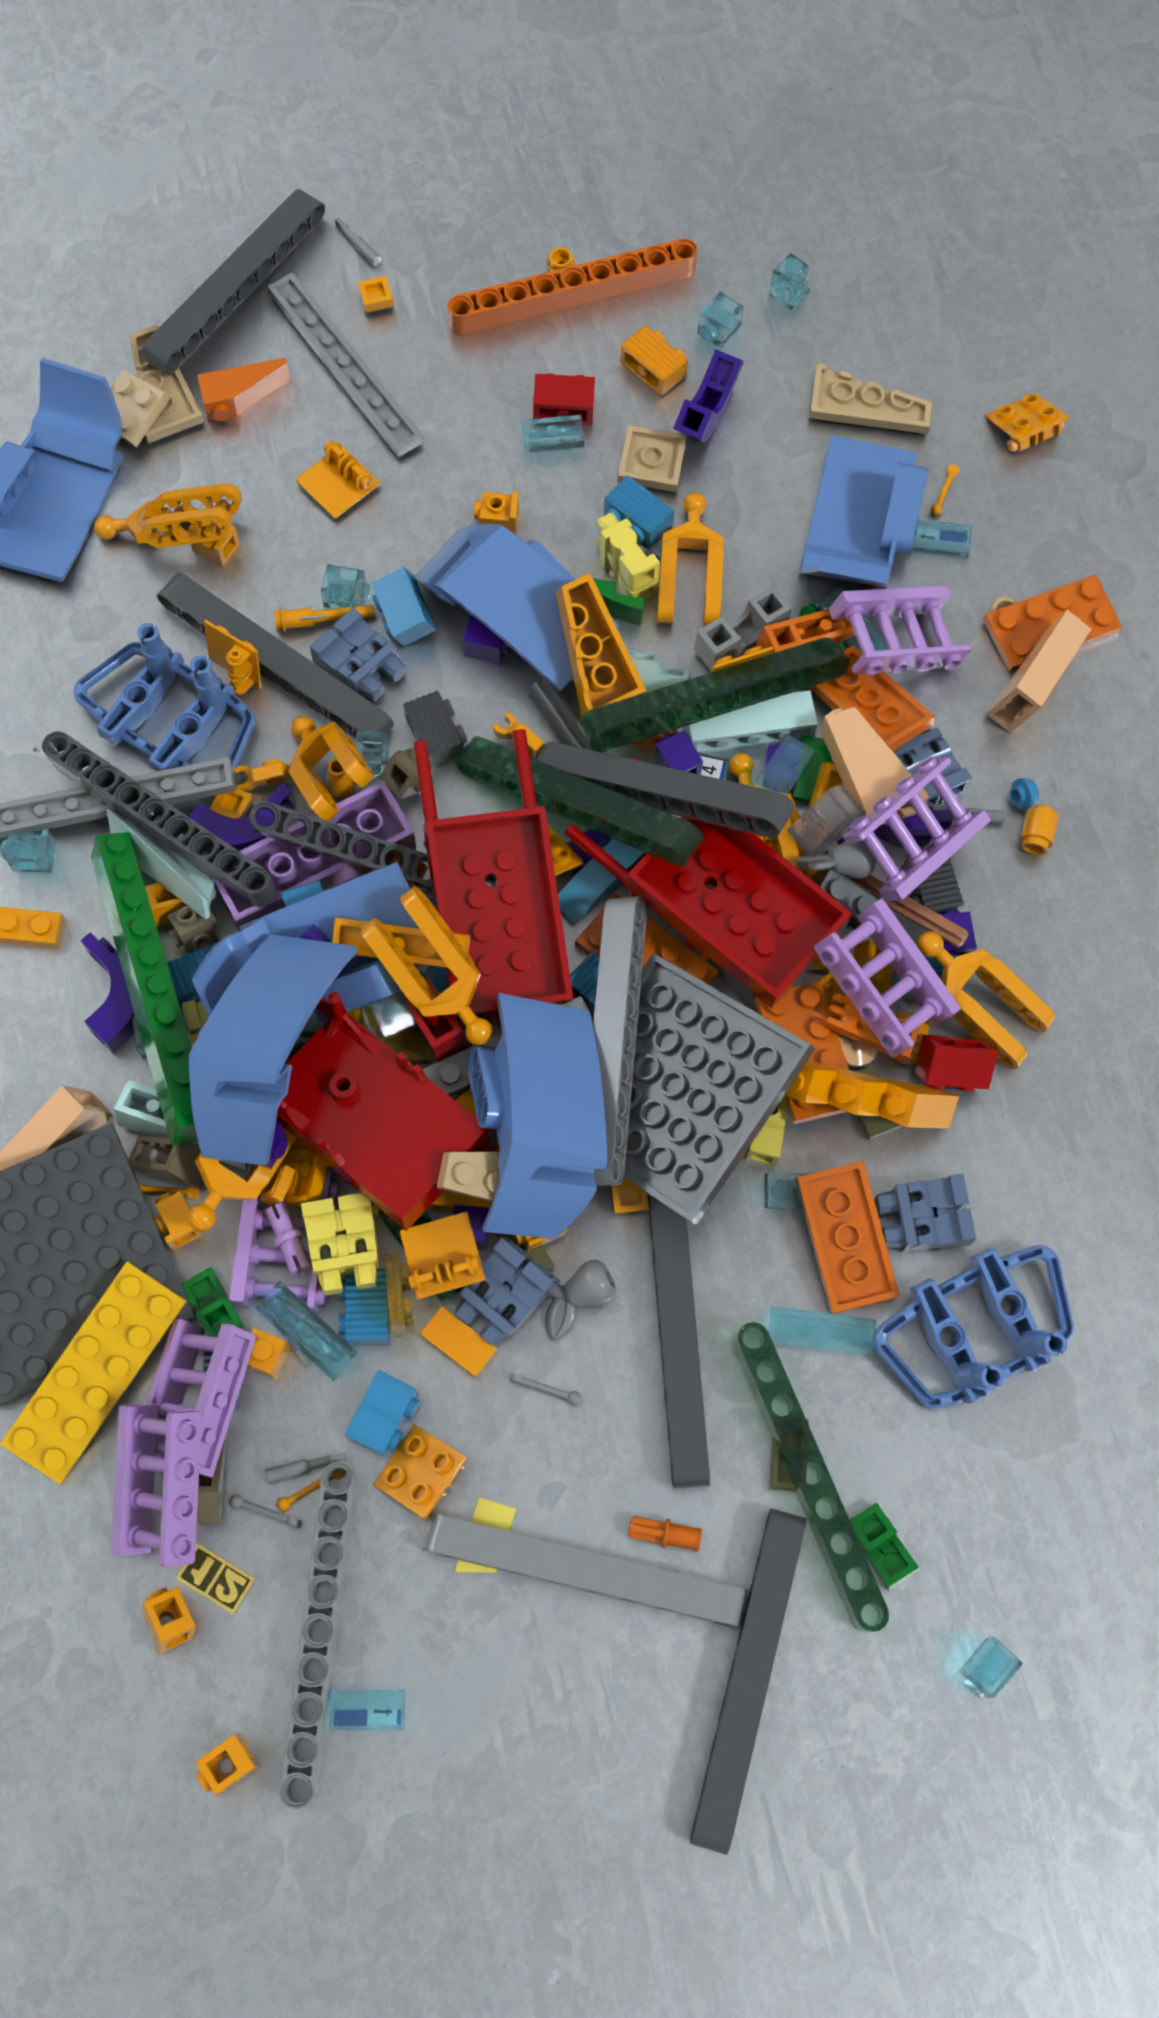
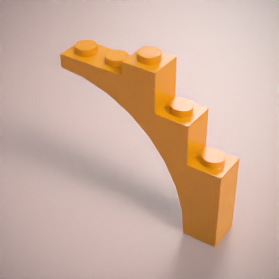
[785,1059,959,1128]

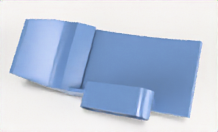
[0,358,122,582]
[800,435,929,589]
[415,524,620,692]
[192,862,419,1021]
[189,934,358,1166]
[468,993,607,1239]

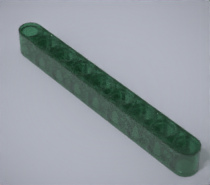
[578,637,850,752]
[454,736,704,866]
[733,1322,889,1633]

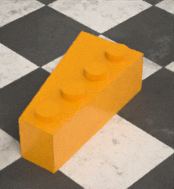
[555,573,647,722]

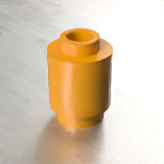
[1020,805,1059,855]

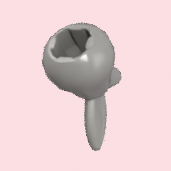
[797,840,876,879]
[545,1260,616,1340]

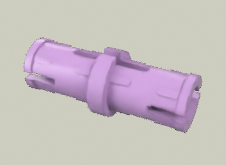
[265,1202,312,1276]

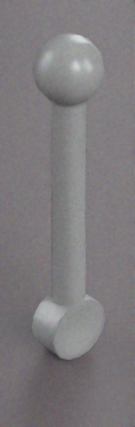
[509,1373,581,1405]
[229,1494,301,1528]

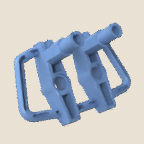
[74,623,256,772]
[874,1245,1074,1409]

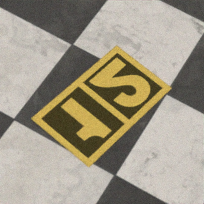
[175,1543,255,1615]

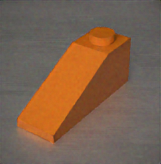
[197,358,290,423]
[755,609,855,671]

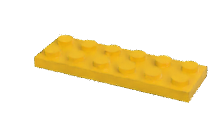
[0,1261,187,1484]

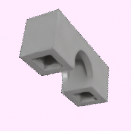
[694,585,792,671]

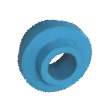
[1010,778,1039,810]

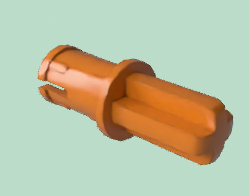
[628,1516,702,1552]

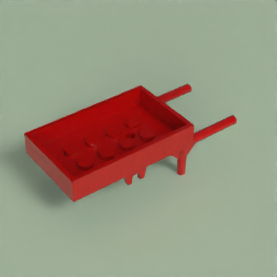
[413,729,574,1017]
[564,757,853,1008]
[194,992,491,1231]

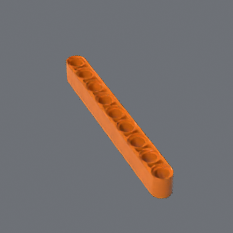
[447,238,698,336]

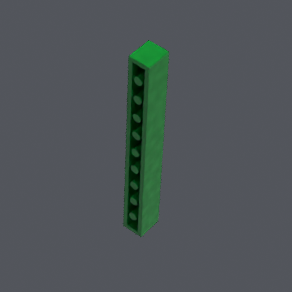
[91,832,198,1146]

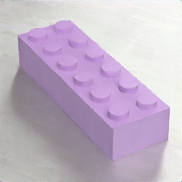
[210,780,416,931]

